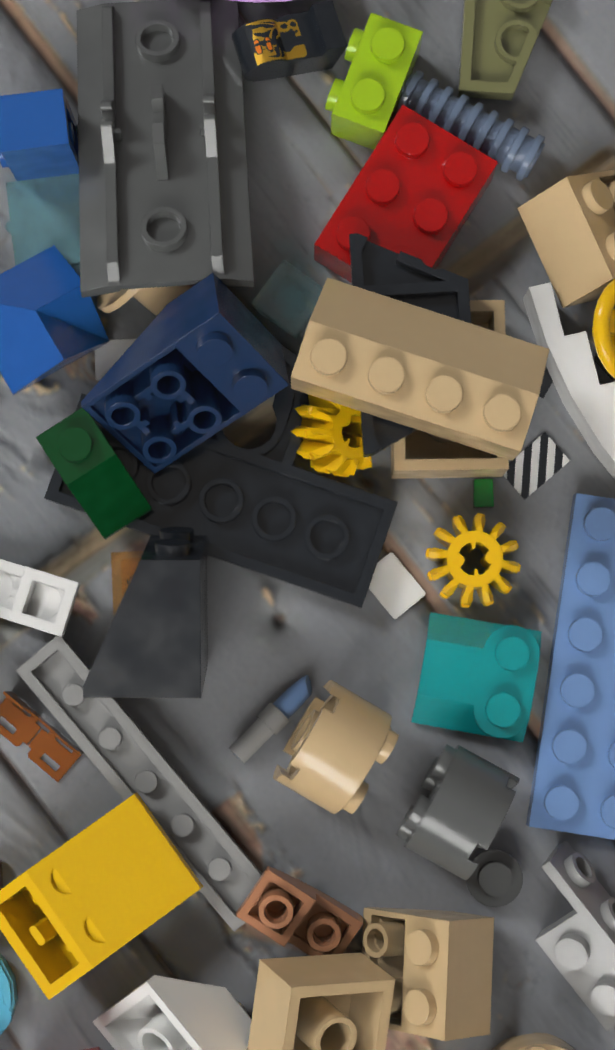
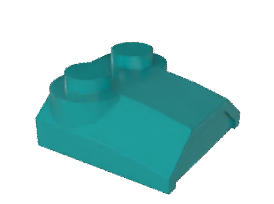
[411,612,542,742]

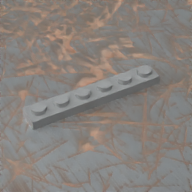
[15,636,262,932]

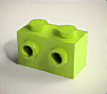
[325,13,423,150]

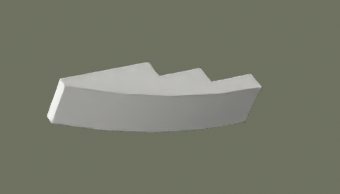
[522,282,615,479]

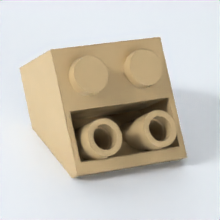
[517,170,615,308]
[362,907,494,1041]

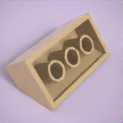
[291,277,549,461]

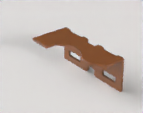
[0,691,83,782]

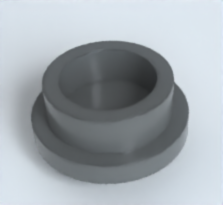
[466,849,523,907]

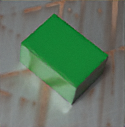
[473,479,494,508]

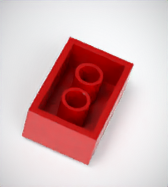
[314,105,498,283]

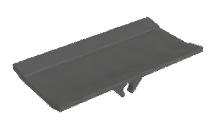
[77,0,254,298]

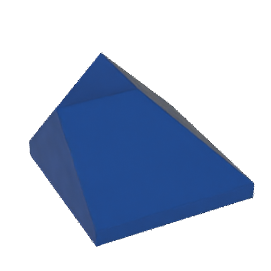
[0,245,109,395]

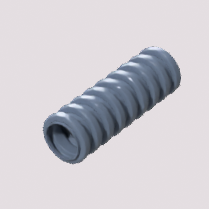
[395,70,545,181]

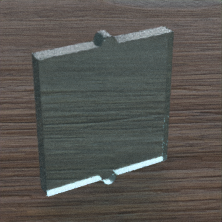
[5,173,80,266]

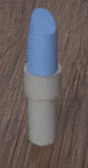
[229,675,312,764]

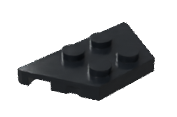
[349,233,471,457]

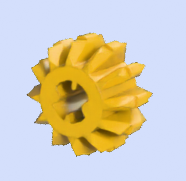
[290,394,385,477]
[425,513,521,608]

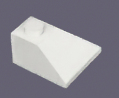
[93,975,251,1050]

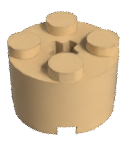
[273,680,399,814]

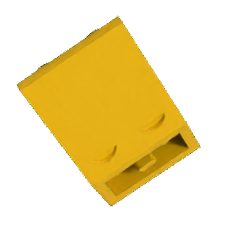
[0,792,203,1000]

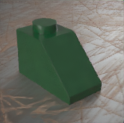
[36,408,153,540]

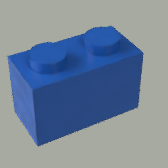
[0,88,79,184]

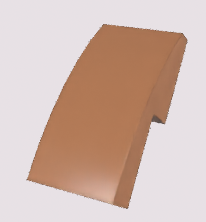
[236,866,363,956]

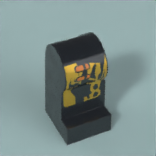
[231,0,347,82]

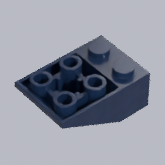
[81,273,289,474]

